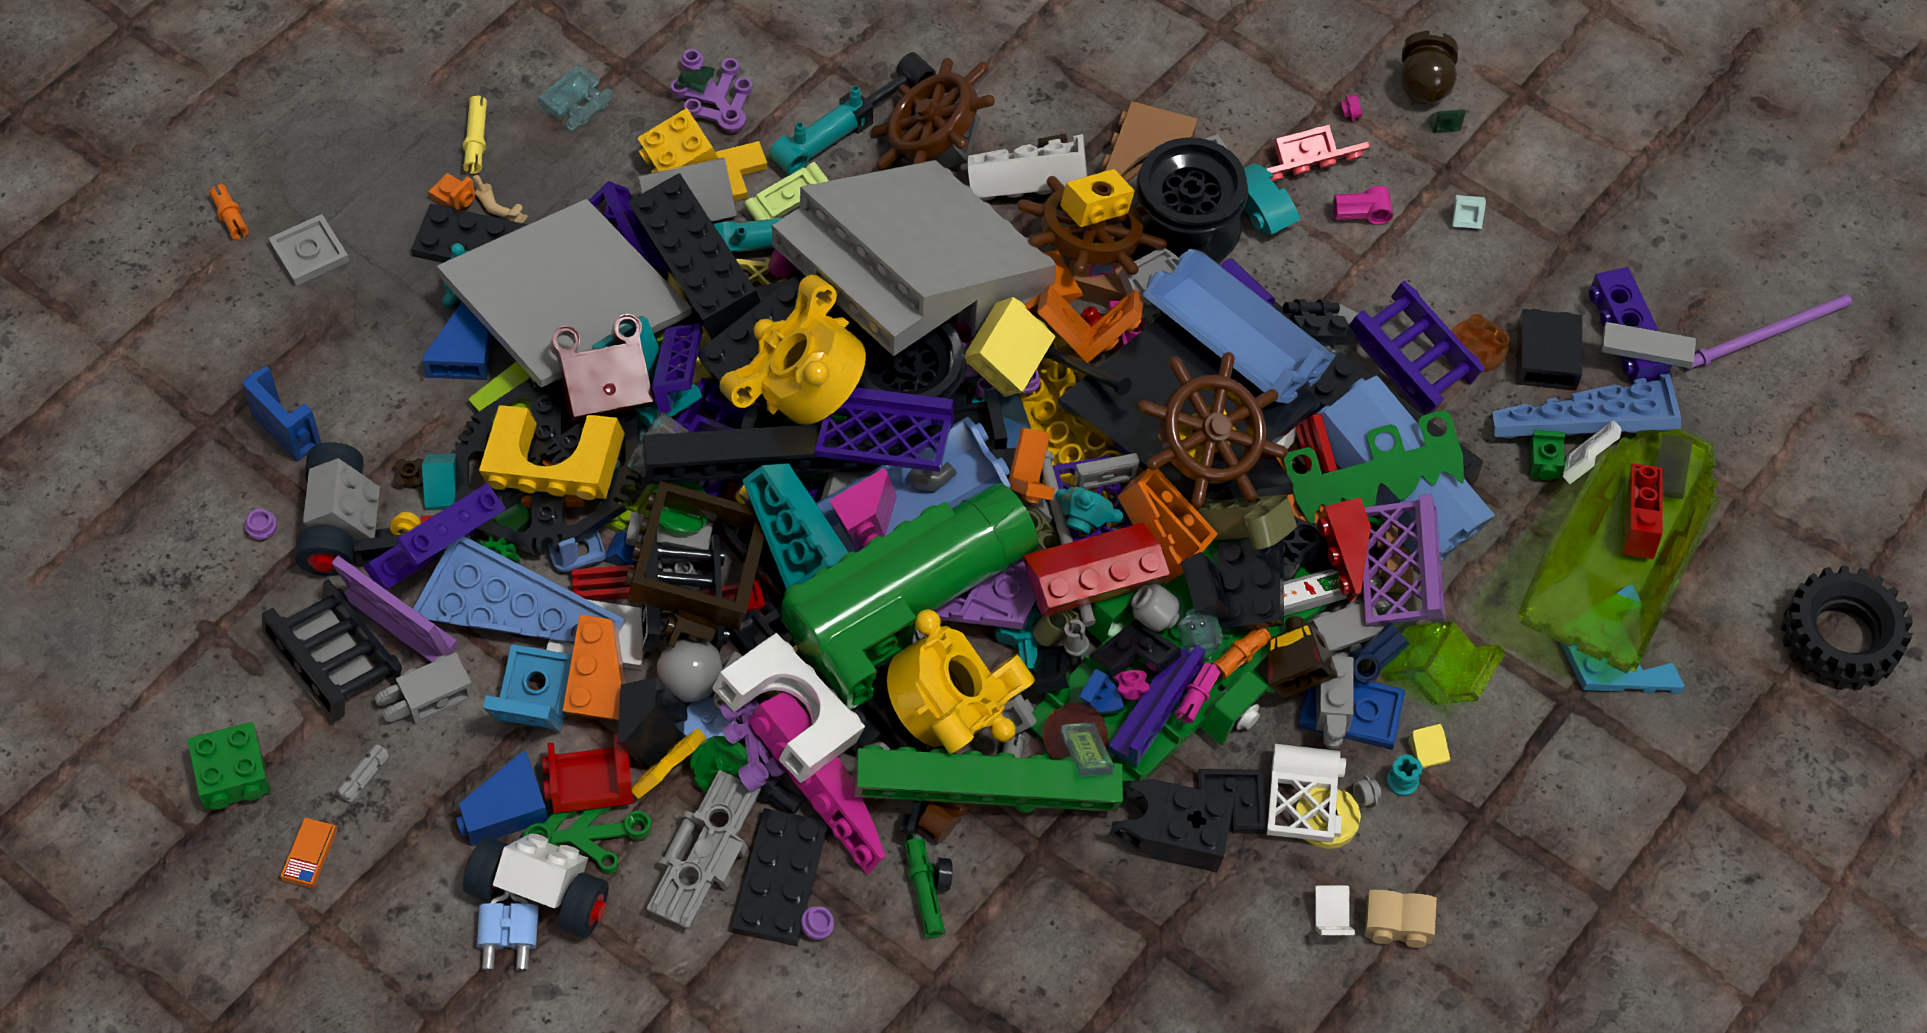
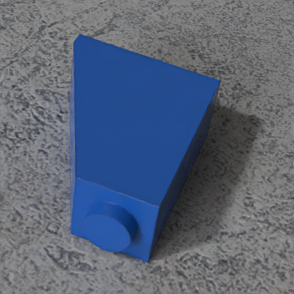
[423,302,493,380]
[456,751,548,846]

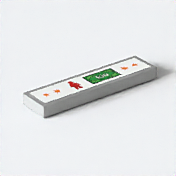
[1284,566,1383,616]

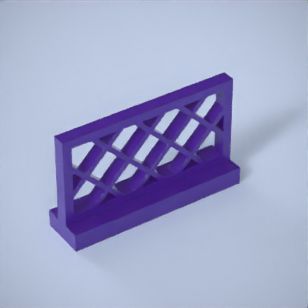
[815,387,954,472]

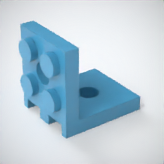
[483,644,572,733]

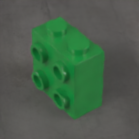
[187,721,271,810]

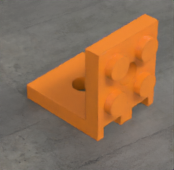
[1037,285,1143,363]

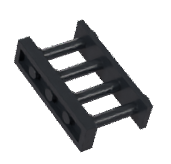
[640,530,729,654]
[262,579,402,722]

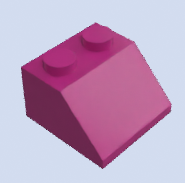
[829,468,897,552]

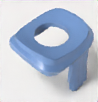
[548,530,606,572]

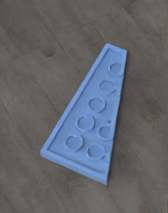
[1492,372,1681,439]
[413,536,626,643]

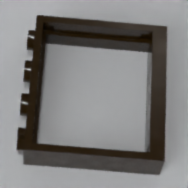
[625,481,765,631]

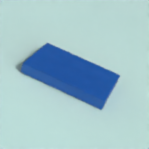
[1298,677,1405,750]

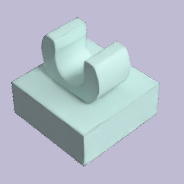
[1452,195,1486,229]

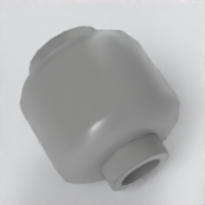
[1131,584,1179,632]

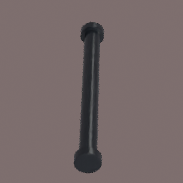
[1044,346,1132,395]

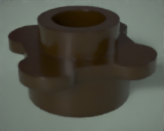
[394,458,423,489]

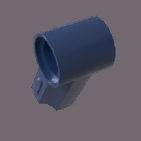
[1348,622,1410,682]

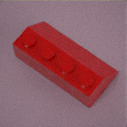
[1022,523,1170,617]

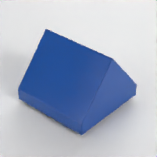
[604,529,637,566]

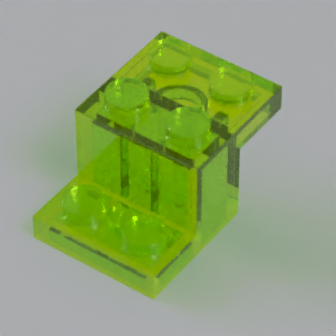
[1380,621,1506,705]

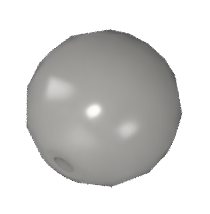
[657,637,723,703]

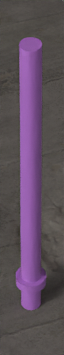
[1684,294,1852,370]

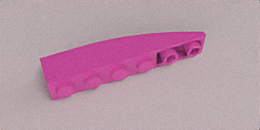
[748,692,886,875]

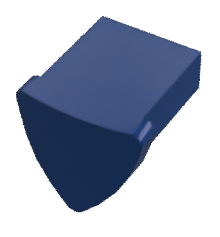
[1079,669,1124,714]

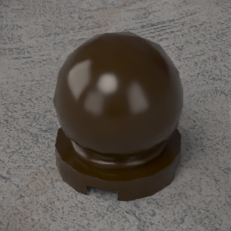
[1400,30,1458,105]

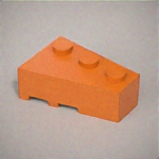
[1117,468,1218,584]
[563,615,625,722]

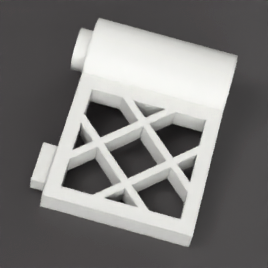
[1267,744,1346,842]

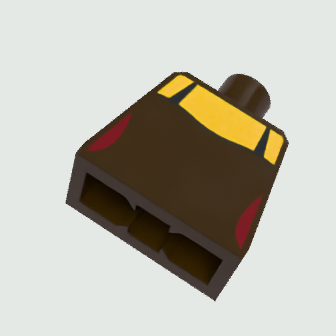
[1268,616,1338,698]

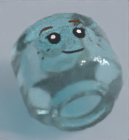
[1177,608,1223,657]

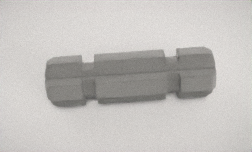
[337,744,389,802]

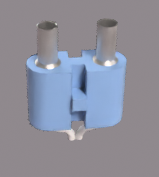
[477,890,538,971]

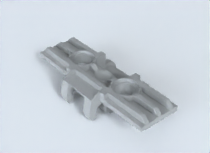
[646,770,761,929]

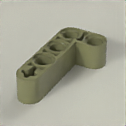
[1198,495,1297,549]

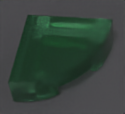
[677,66,715,94]

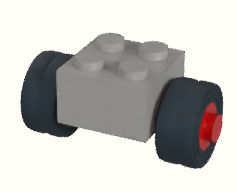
[295,442,380,576]

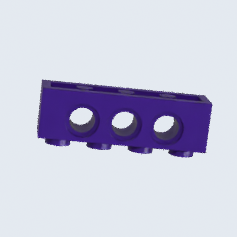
[1589,267,1672,385]

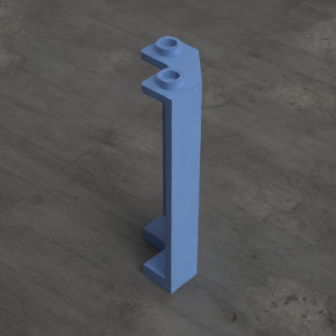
[1143,249,1336,404]
[1317,376,1495,562]
[816,417,1011,553]

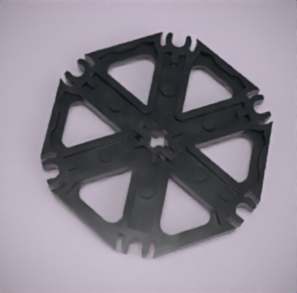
[455,378,642,555]

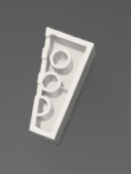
[968,134,1087,201]

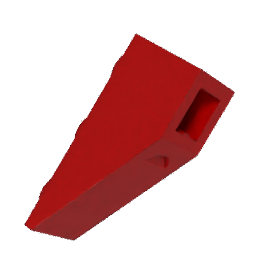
[1623,463,1663,559]
[1317,497,1371,604]

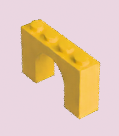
[479,405,625,500]

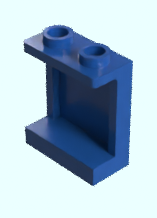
[241,366,321,462]

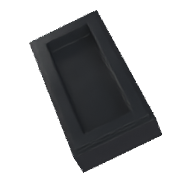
[1035,645,1071,694]

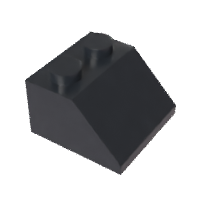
[618,677,688,770]

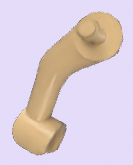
[473,175,528,223]

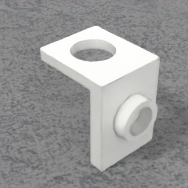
[1315,885,1355,935]

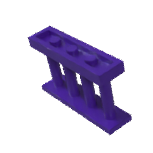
[1349,280,1485,415]
[363,483,506,590]

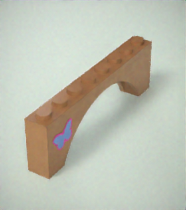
[1067,101,1198,307]

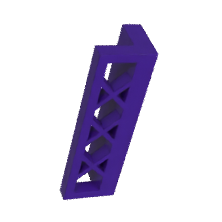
[589,181,668,280]
[652,323,703,413]
[1109,645,1205,767]

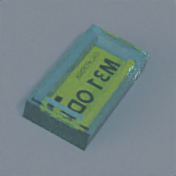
[1061,723,1114,777]

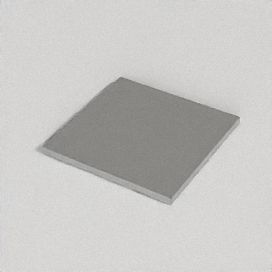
[436,199,692,387]

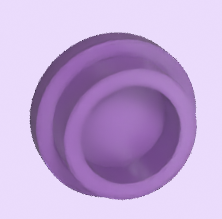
[245,509,277,540]
[800,907,834,940]

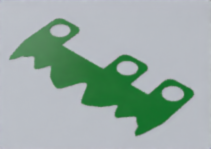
[1284,410,1464,523]

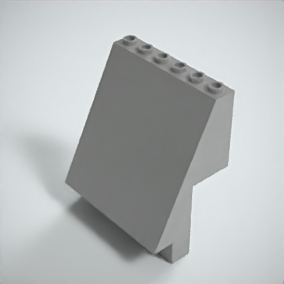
[772,160,1056,356]

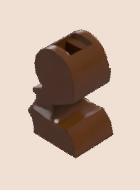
[917,801,975,843]

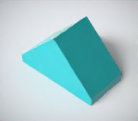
[422,453,456,510]

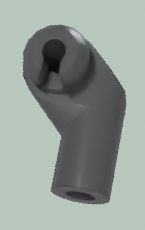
[908,462,957,491]

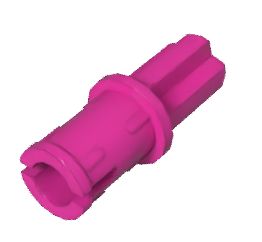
[1174,662,1220,724]

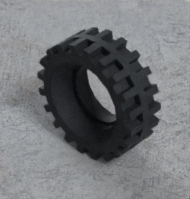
[1781,566,1913,691]

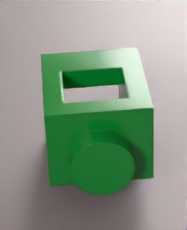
[1528,430,1565,480]

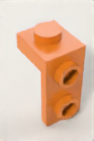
[1008,427,1055,503]

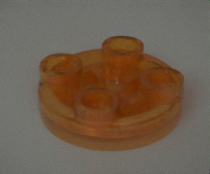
[1452,314,1510,373]

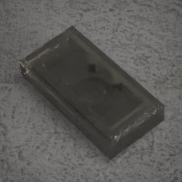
[1657,434,1693,499]

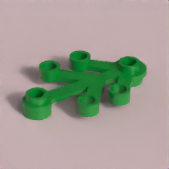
[522,806,652,875]

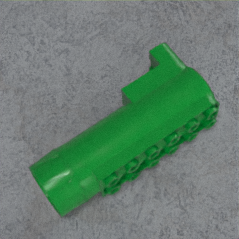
[781,483,1038,709]

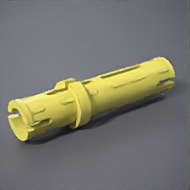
[463,96,487,174]

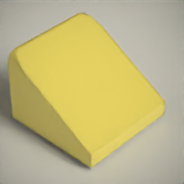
[1408,724,1450,769]

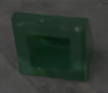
[1429,109,1466,133]

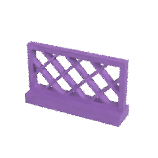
[1363,493,1446,627]
[332,556,459,663]

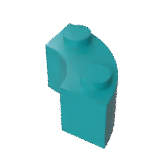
[1243,163,1301,234]

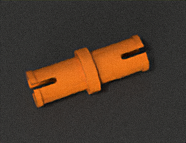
[209,184,249,240]
[1212,628,1271,680]

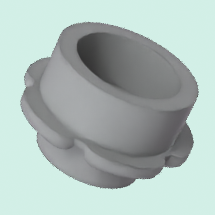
[1353,775,1381,807]

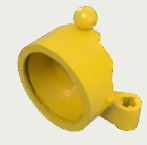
[719,275,866,425]
[887,609,1035,754]

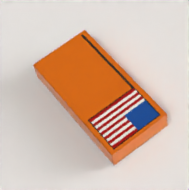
[280,817,338,889]

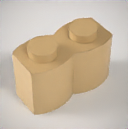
[1364,890,1437,948]

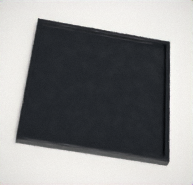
[1058,313,1321,511]

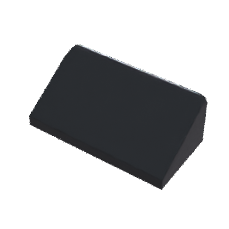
[1181,552,1231,619]

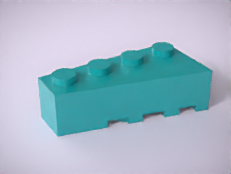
[743,463,849,589]

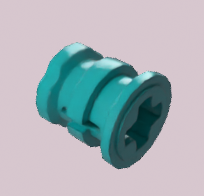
[1387,754,1422,796]

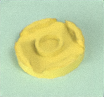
[1294,787,1361,849]

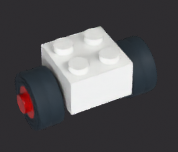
[463,834,609,938]

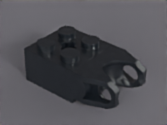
[1109,779,1235,873]

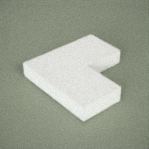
[1563,420,1621,484]

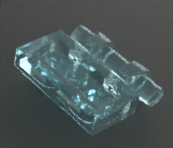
[538,64,614,130]

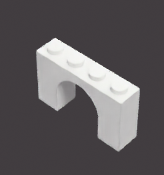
[712,633,865,783]

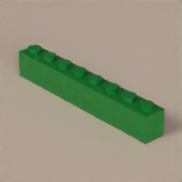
[854,745,1123,812]

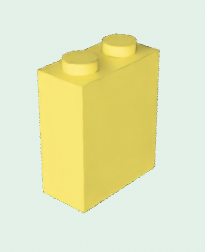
[964,297,1055,397]

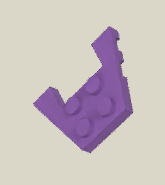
[934,558,1037,629]

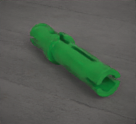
[904,838,946,939]

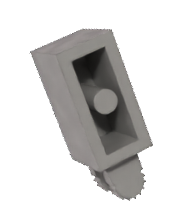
[1311,600,1403,657]
[375,652,475,724]
[1316,656,1353,750]

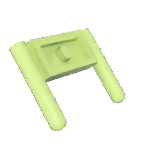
[744,162,829,221]

